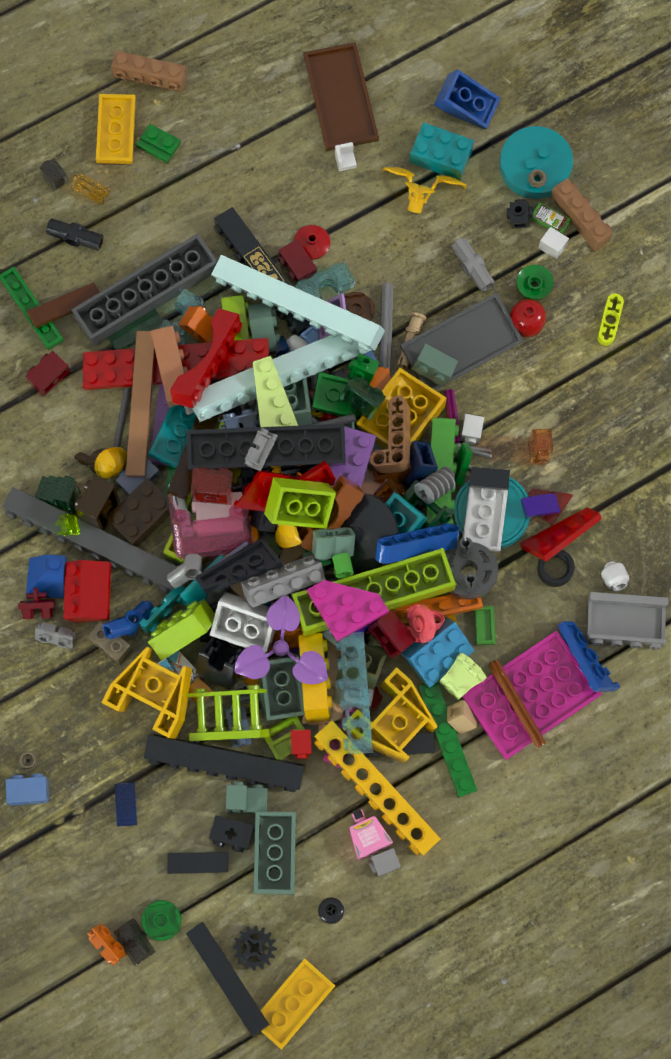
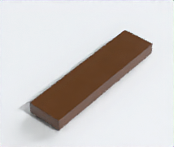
[27,283,100,328]

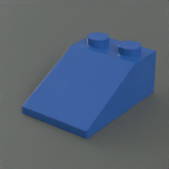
[434,69,501,129]

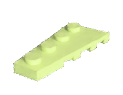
[252,356,298,427]

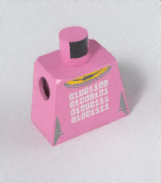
[349,809,393,861]

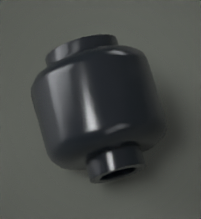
[318,897,344,925]

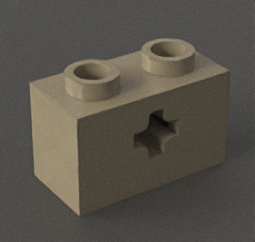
[88,622,132,665]

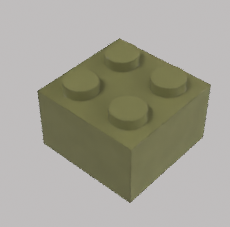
[336,642,387,690]

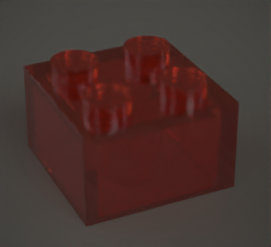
[191,466,234,505]

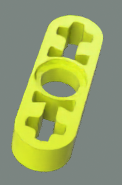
[597,293,624,346]

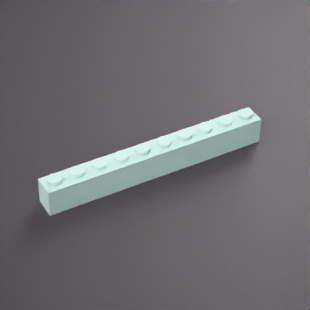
[211,255,385,351]
[192,334,372,422]

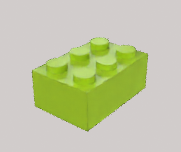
[264,477,336,529]
[148,599,215,661]

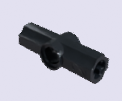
[46,218,104,251]

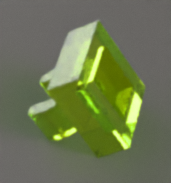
[55,513,80,536]

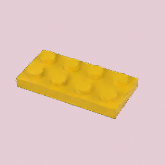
[96,94,136,164]
[261,959,335,1050]

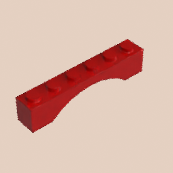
[170,308,242,408]

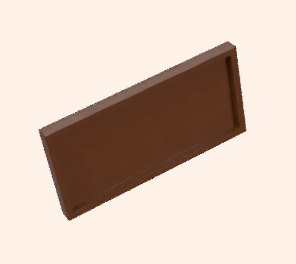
[303,42,379,151]

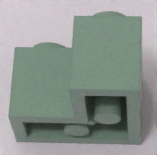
[248,303,280,352]
[226,782,268,814]

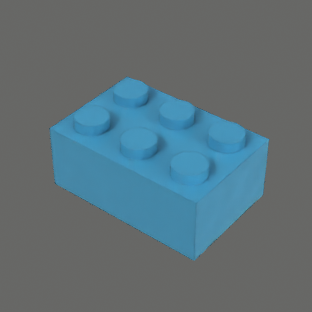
[401,617,474,687]

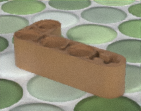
[370,395,410,473]

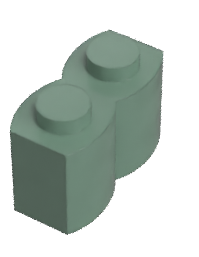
[312,527,355,561]

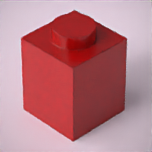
[291,730,312,760]

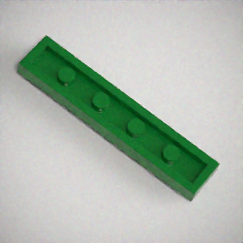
[0,266,64,351]

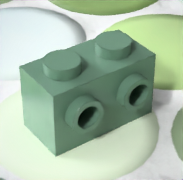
[411,343,458,387]

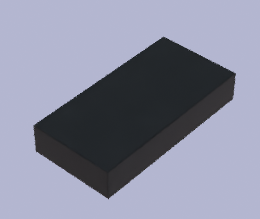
[470,467,510,490]

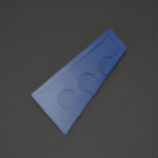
[558,621,620,692]

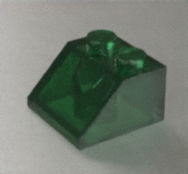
[339,375,386,420]

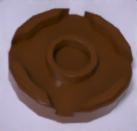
[344,292,375,321]

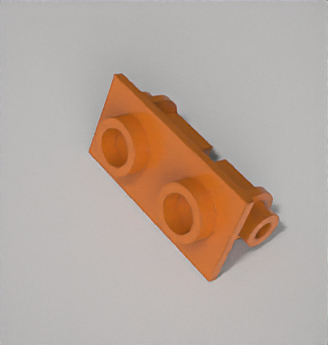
[87,924,127,966]

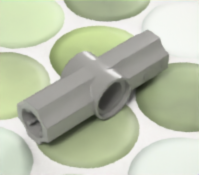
[451,238,495,292]

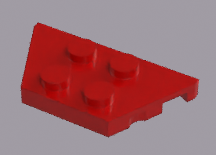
[233,471,297,512]

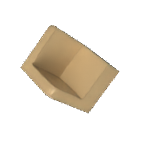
[447,700,477,734]

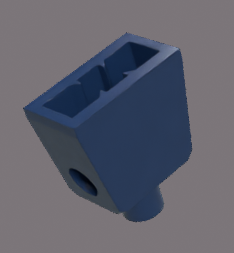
[404,441,438,488]

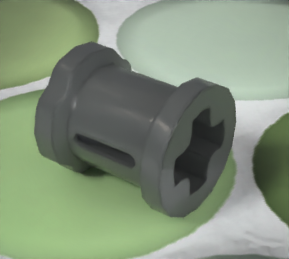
[235,683,250,704]

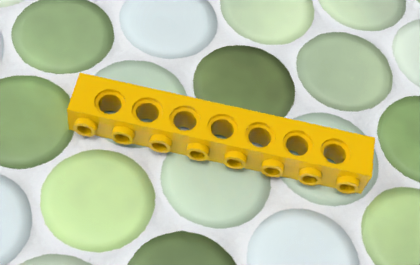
[313,720,441,856]

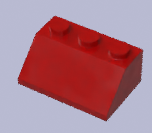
[63,560,111,623]

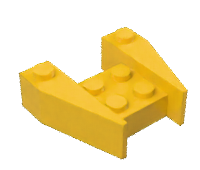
[101,647,192,739]
[341,667,438,764]

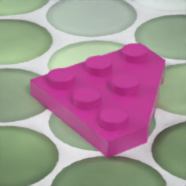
[307,580,389,642]

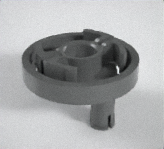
[445,537,498,599]

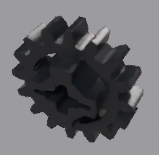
[233,926,277,971]

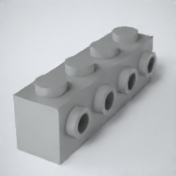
[241,554,326,608]

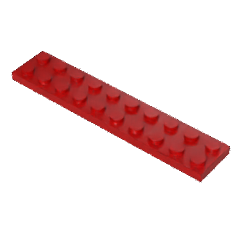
[83,338,269,390]

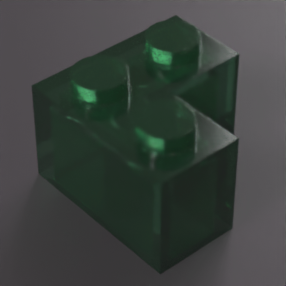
[35,476,81,513]

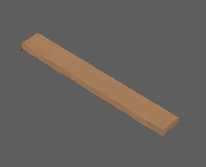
[126,331,155,477]

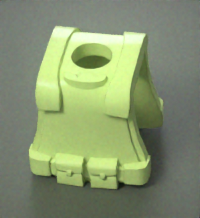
[439,652,487,700]

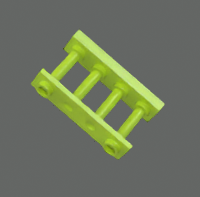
[187,685,270,741]

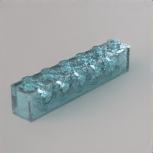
[336,632,373,755]

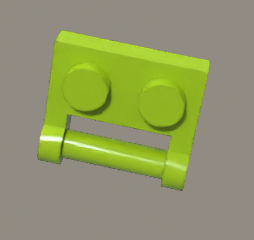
[263,716,312,760]

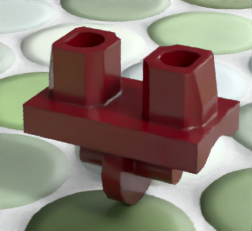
[18,587,56,619]

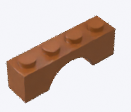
[298,475,365,552]

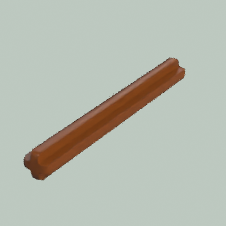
[489,660,546,748]

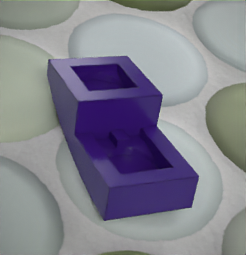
[521,494,561,518]

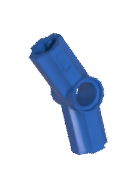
[102,601,154,639]

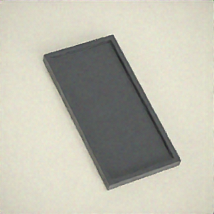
[400,293,524,390]

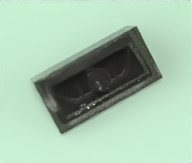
[113,919,155,966]

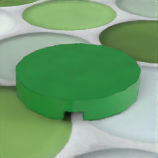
[141,900,182,941]

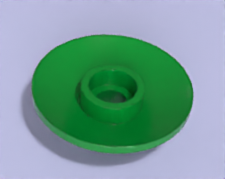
[516,265,554,300]

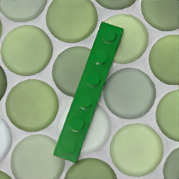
[418,682,477,798]

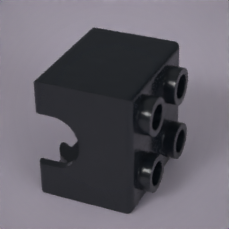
[196,637,245,690]

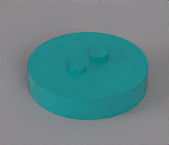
[499,126,573,199]
[454,477,530,549]

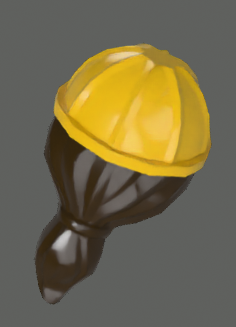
[74,447,127,479]

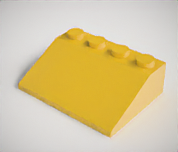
[356,368,447,450]

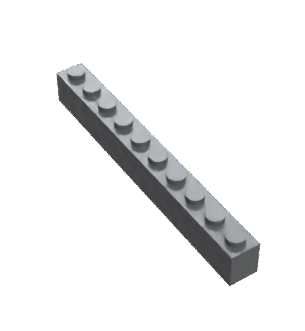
[2,487,177,594]

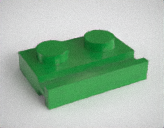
[136,124,181,164]

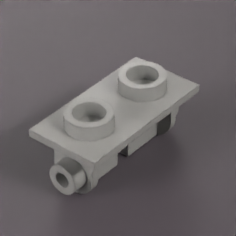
[244,428,278,471]
[35,622,77,649]

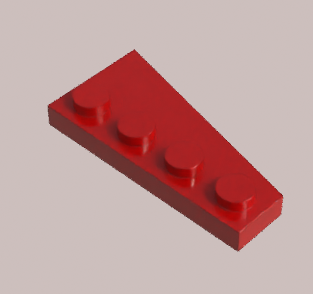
[520,507,602,562]

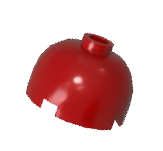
[510,299,546,337]

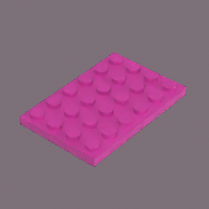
[462,630,602,761]

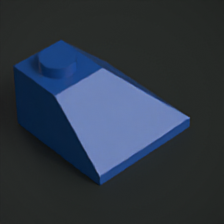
[26,555,68,599]

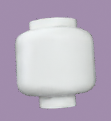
[601,562,630,591]

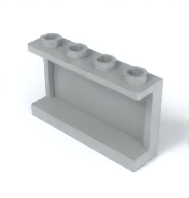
[586,592,668,650]

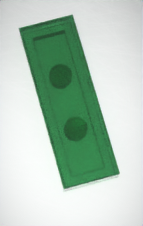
[108,309,165,350]

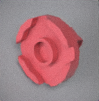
[406,604,445,643]

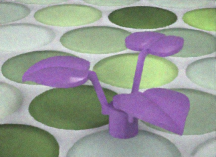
[235,595,328,684]

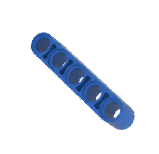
[375,524,460,564]

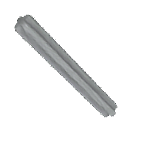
[380,283,393,370]

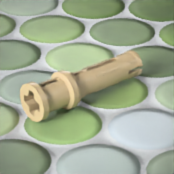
[397,312,426,369]

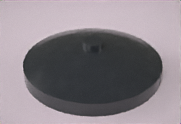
[332,493,399,572]

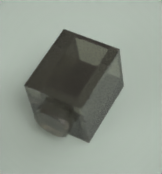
[39,158,68,192]

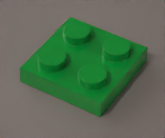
[311,372,356,417]

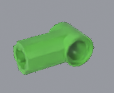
[332,553,354,581]

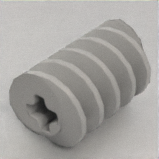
[414,467,455,504]

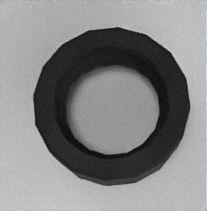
[537,550,575,587]

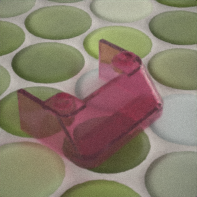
[168,485,252,559]

